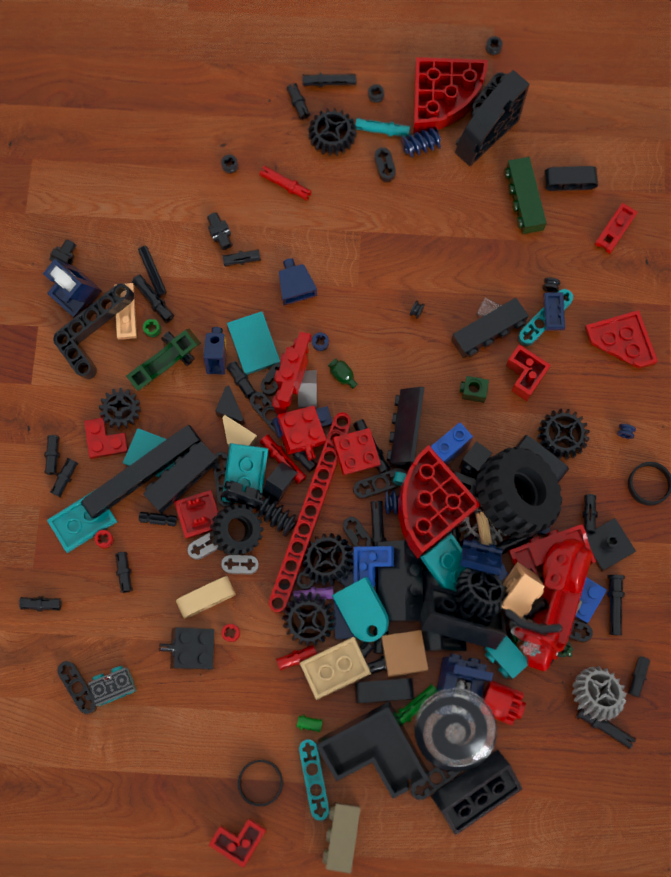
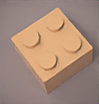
[501,562,545,618]

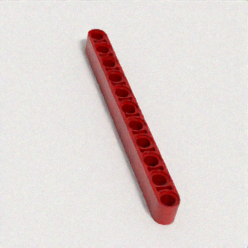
[269,412,351,614]

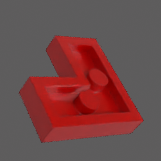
[84,418,128,459]

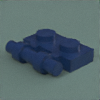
[460,539,503,575]

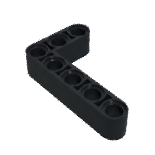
[53,283,134,379]

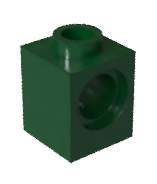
[459,376,489,403]

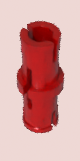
[276,645,317,671]

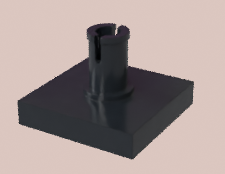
[587,518,636,571]

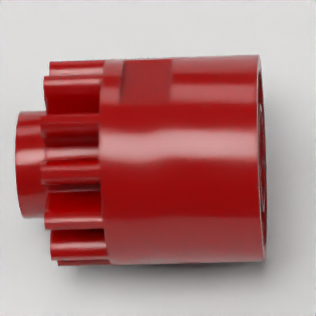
[480,680,526,726]

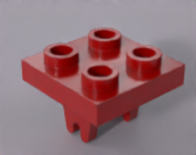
[332,428,381,476]
[174,490,218,539]

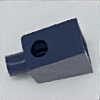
[279,258,317,306]
[203,327,227,375]

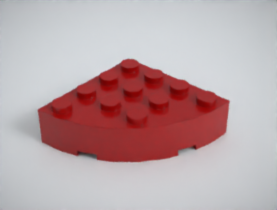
[413,57,488,133]
[398,445,480,559]

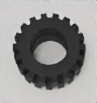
[210,504,264,555]

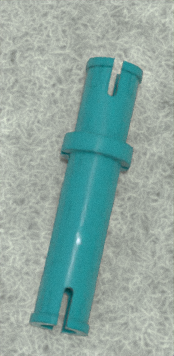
[355,118,410,137]

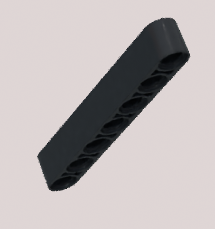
[81,425,202,519]

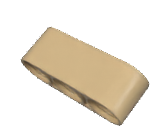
[176,576,236,619]

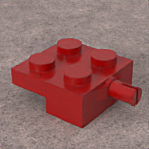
[277,405,326,461]

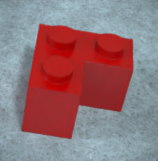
[506,345,551,401]
[208,818,267,868]

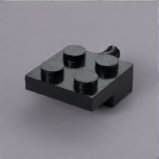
[159,627,214,670]

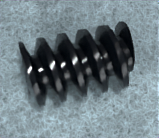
[256,495,297,537]

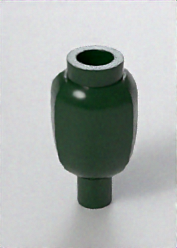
[328,358,358,389]

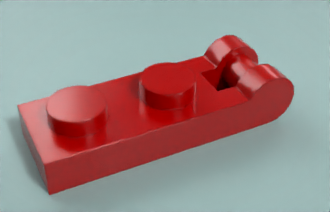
[594,203,638,254]

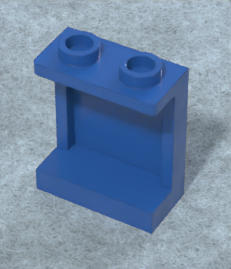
[431,423,473,465]

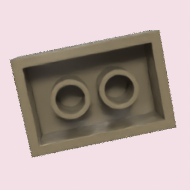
[322,802,360,873]

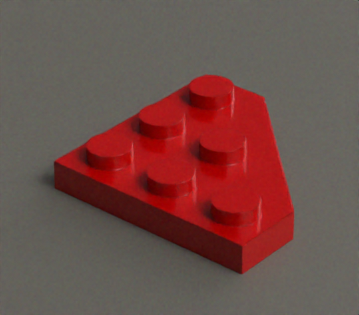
[584,310,658,369]

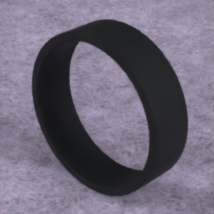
[628,462,671,506]
[238,760,283,806]

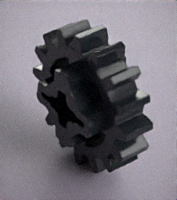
[99,388,141,430]

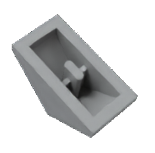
[298,370,317,408]

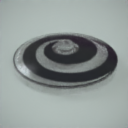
[414,688,497,771]

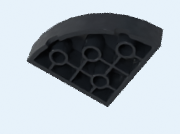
[455,70,530,167]

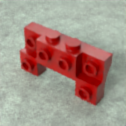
[272,332,312,414]
[508,524,596,579]

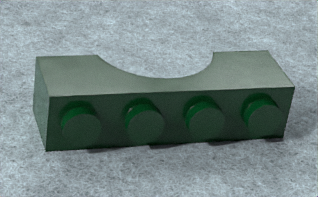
[126,328,201,391]

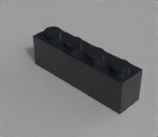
[451,298,529,358]
[143,441,219,514]

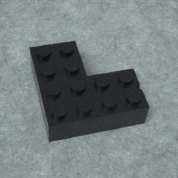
[316,701,429,799]

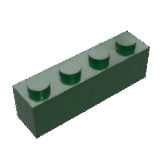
[504,157,547,234]

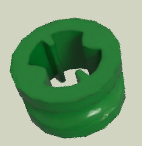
[143,319,161,338]

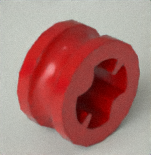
[94,530,114,549]
[221,624,240,642]

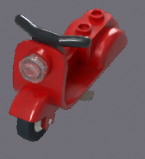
[505,538,593,671]

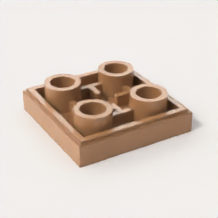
[381,630,428,677]

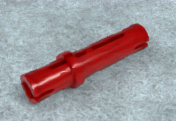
[259,165,312,201]
[259,434,307,484]

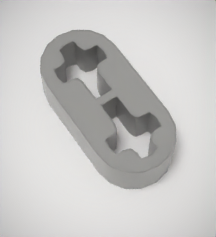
[188,533,218,560]
[221,555,259,575]

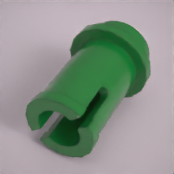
[296,714,322,733]

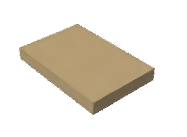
[300,637,371,700]

